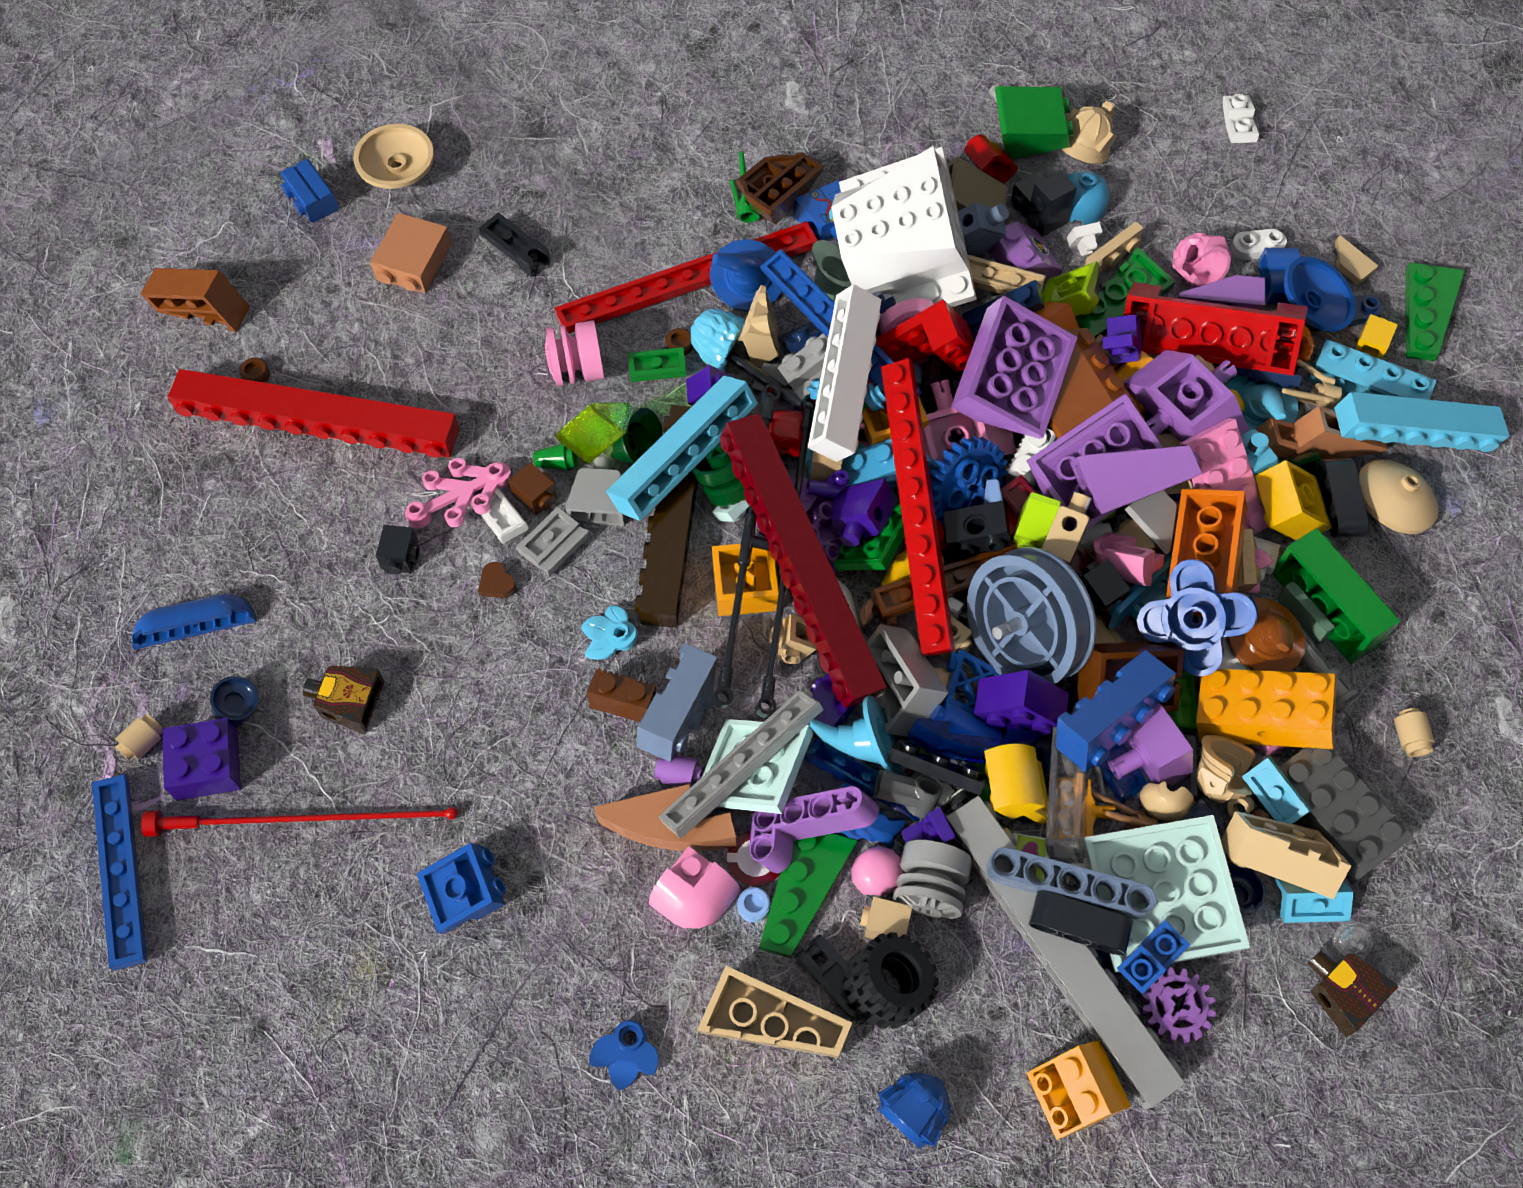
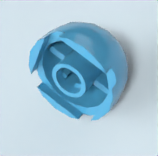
[1067,170,1110,225]

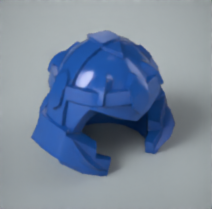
[877,1072,951,1150]

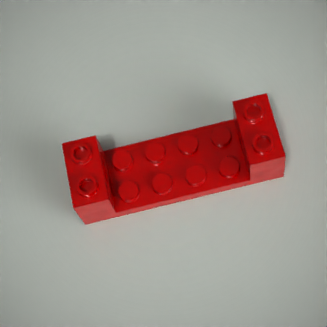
[1124,282,1308,376]

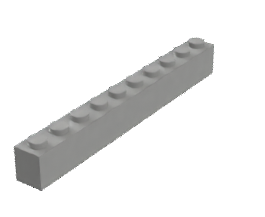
[946,796,1185,1110]

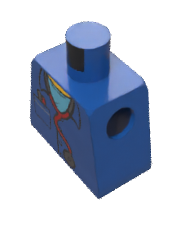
[794,180,841,243]

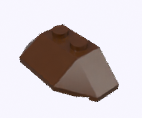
[736,152,824,225]

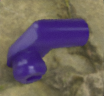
[806,469,850,498]

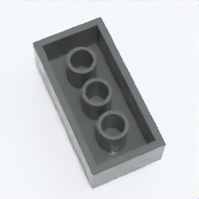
[1279,748,1413,885]

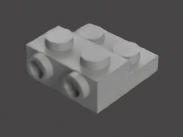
[777,333,828,407]

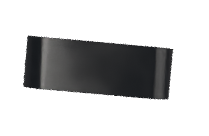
[1317,458,1368,538]
[1028,890,1134,956]

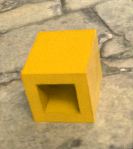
[1354,314,1398,359]

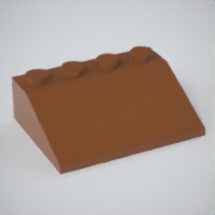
[1048,328,1145,439]

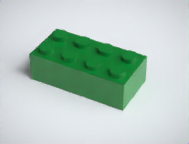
[1272,528,1400,665]

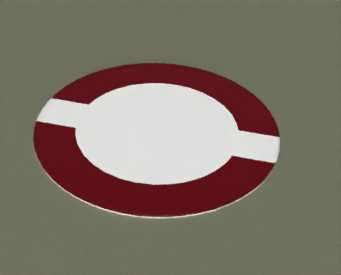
[727,830,781,886]

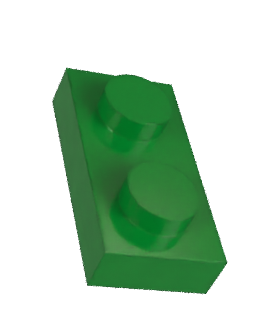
[627,347,687,382]

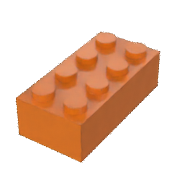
[1166,489,1248,616]

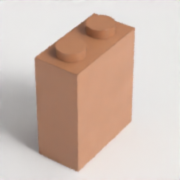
[370,213,452,293]

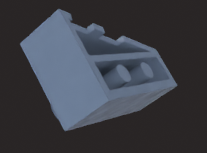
[636,643,717,762]

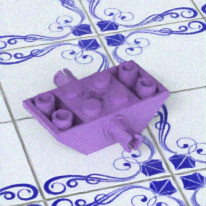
[1123,350,1249,442]

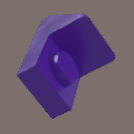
[901,807,955,845]

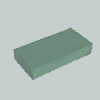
[1277,581,1335,645]

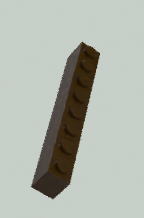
[635,405,698,628]

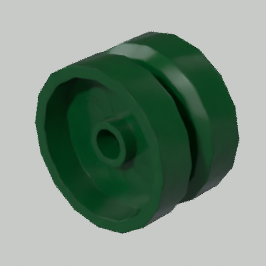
[692,442,745,507]

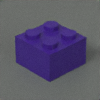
[974,670,1069,738]
[162,718,241,801]

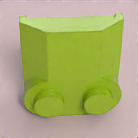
[1043,261,1099,316]

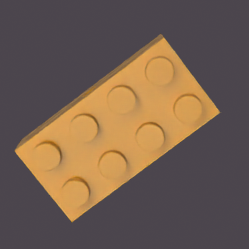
[1196,669,1337,749]

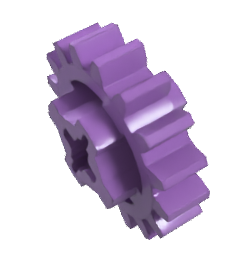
[1139,967,1216,1045]

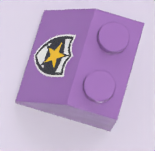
[989,222,1063,280]

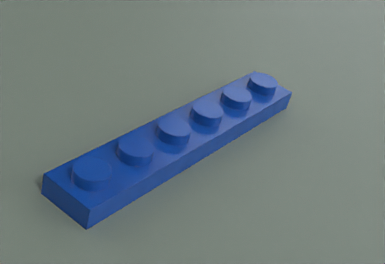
[92,774,148,971]

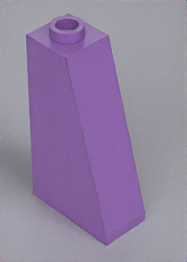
[1070,446,1202,518]

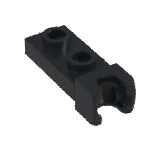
[479,212,551,277]

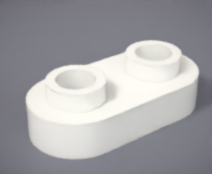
[1231,229,1287,260]

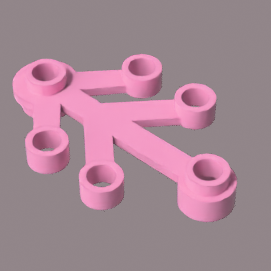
[405,458,511,529]

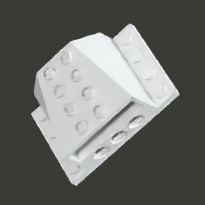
[831,146,977,331]

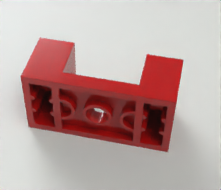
[866,299,975,389]

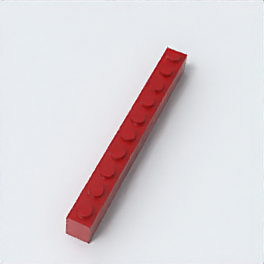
[167,369,459,458]

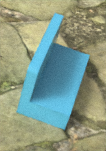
[1242,757,1312,824]
[1275,878,1353,923]

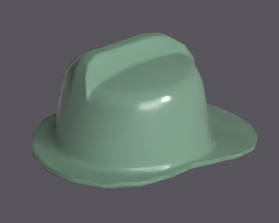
[812,240,851,301]

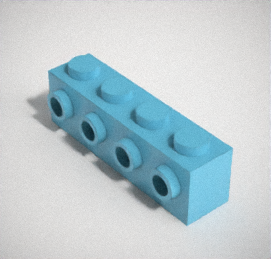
[1308,339,1437,400]

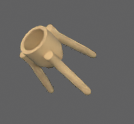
[1282,359,1342,409]

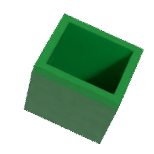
[995,86,1074,159]

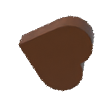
[478,562,516,598]

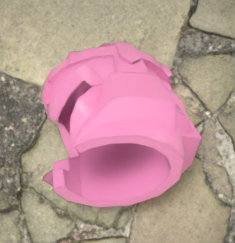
[1172,233,1233,289]

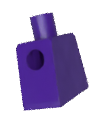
[830,478,899,547]

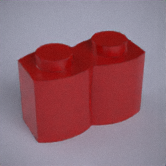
[964,134,1018,184]

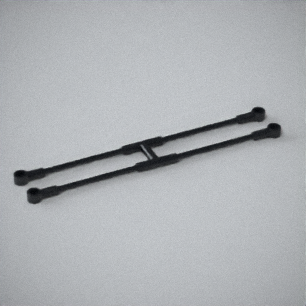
[712,384,817,718]

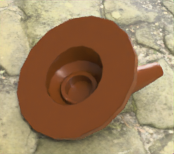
[1227,597,1305,672]

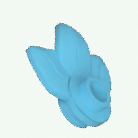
[582,606,638,660]

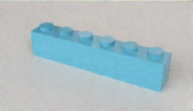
[606,376,758,521]
[1334,392,1510,452]

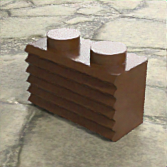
[587,668,656,722]

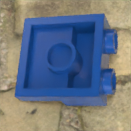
[416,842,506,934]

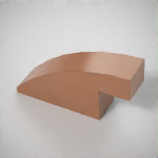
[1255,406,1387,460]
[594,784,737,851]

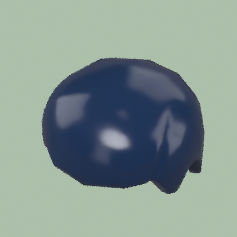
[1227,862,1266,914]

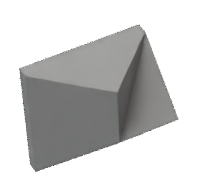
[1125,490,1180,554]

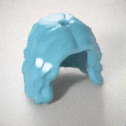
[691,309,746,372]

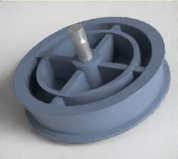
[967,547,1096,684]

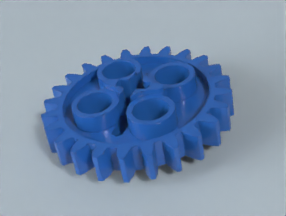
[929,436,1008,526]

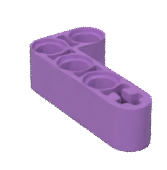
[749,786,879,873]

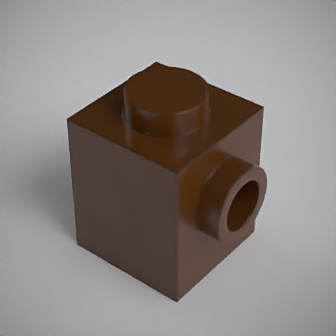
[508,462,557,516]

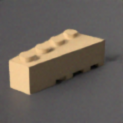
[697,966,853,1058]

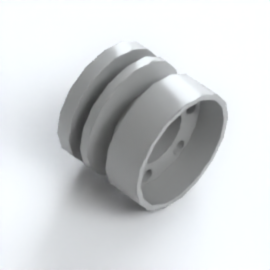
[893,840,973,919]

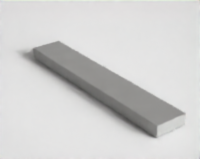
[658,689,823,839]

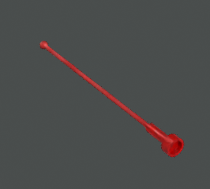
[141,807,458,837]

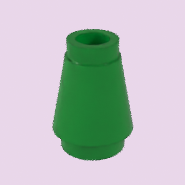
[533,442,578,471]

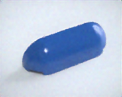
[132,593,256,650]

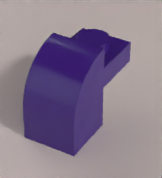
[1102,315,1142,364]

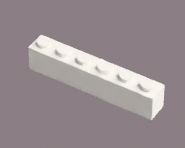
[808,284,882,462]

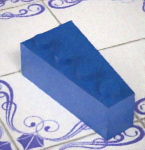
[1056,650,1176,773]

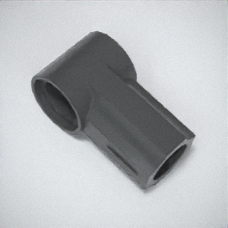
[873,770,944,818]

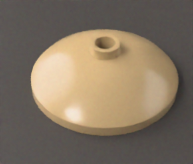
[353,124,434,189]
[1358,459,1439,534]

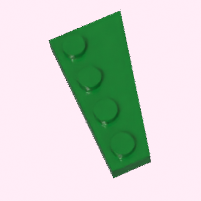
[1076,247,1175,339]
[1406,262,1465,361]
[759,834,857,959]

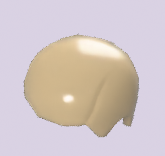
[1140,781,1194,823]

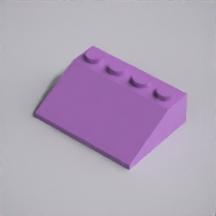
[951,296,1078,439]
[1026,393,1163,531]

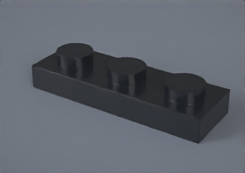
[887,740,987,795]

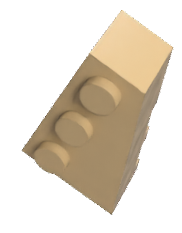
[1221,811,1351,899]

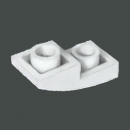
[1223,94,1259,143]

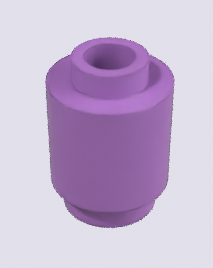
[654,754,704,788]

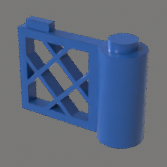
[929,649,1002,757]

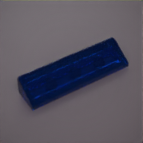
[804,738,920,822]

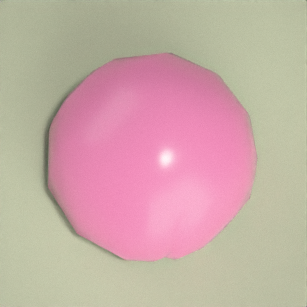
[851,846,905,897]

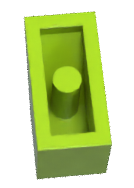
[1012,492,1061,549]

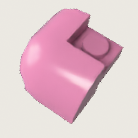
[1094,532,1164,586]
[649,846,741,929]

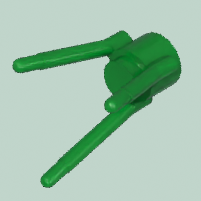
[730,151,759,223]

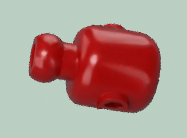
[769,410,810,457]

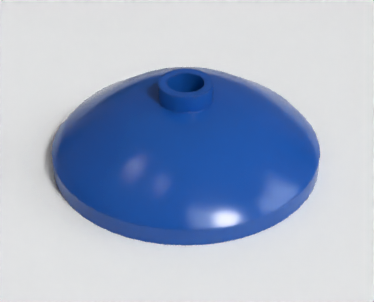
[1284,256,1356,332]

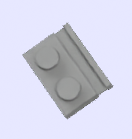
[516,507,590,577]

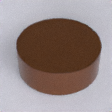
[665,328,693,356]
[239,358,270,383]

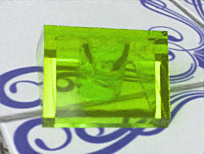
[555,402,632,464]

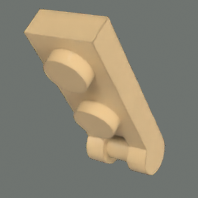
[1085,222,1144,282]

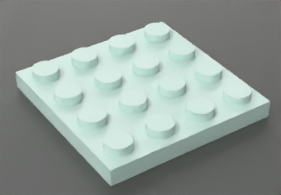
[1082,815,1250,973]

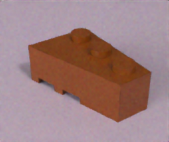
[140,268,250,332]

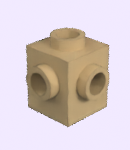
[769,614,816,665]

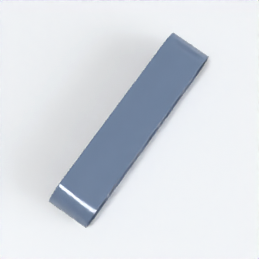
[986,847,1156,920]

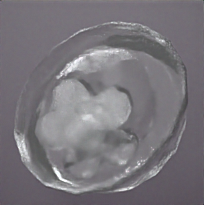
[1332,921,1373,960]

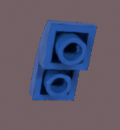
[1117,919,1190,994]

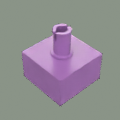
[1108,702,1193,786]

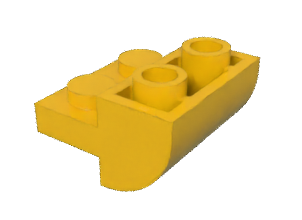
[984,744,1052,824]

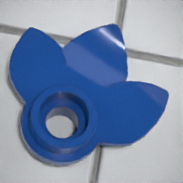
[589,1020,659,1091]

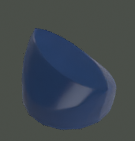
[210,676,259,728]

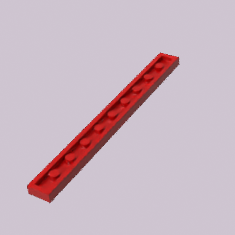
[554,221,818,334]
[881,358,955,657]

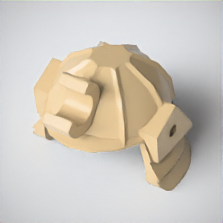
[1062,100,1117,164]
[1196,735,1255,816]

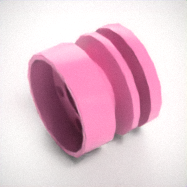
[545,320,604,387]

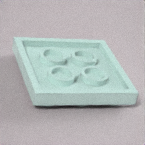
[701,719,813,814]

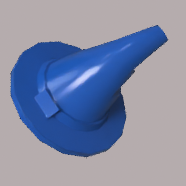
[709,239,782,312]

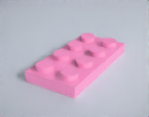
[1180,418,1268,535]

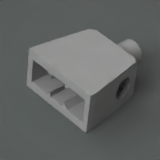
[566,457,625,526]

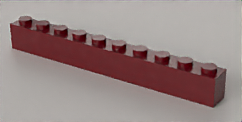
[720,413,887,709]

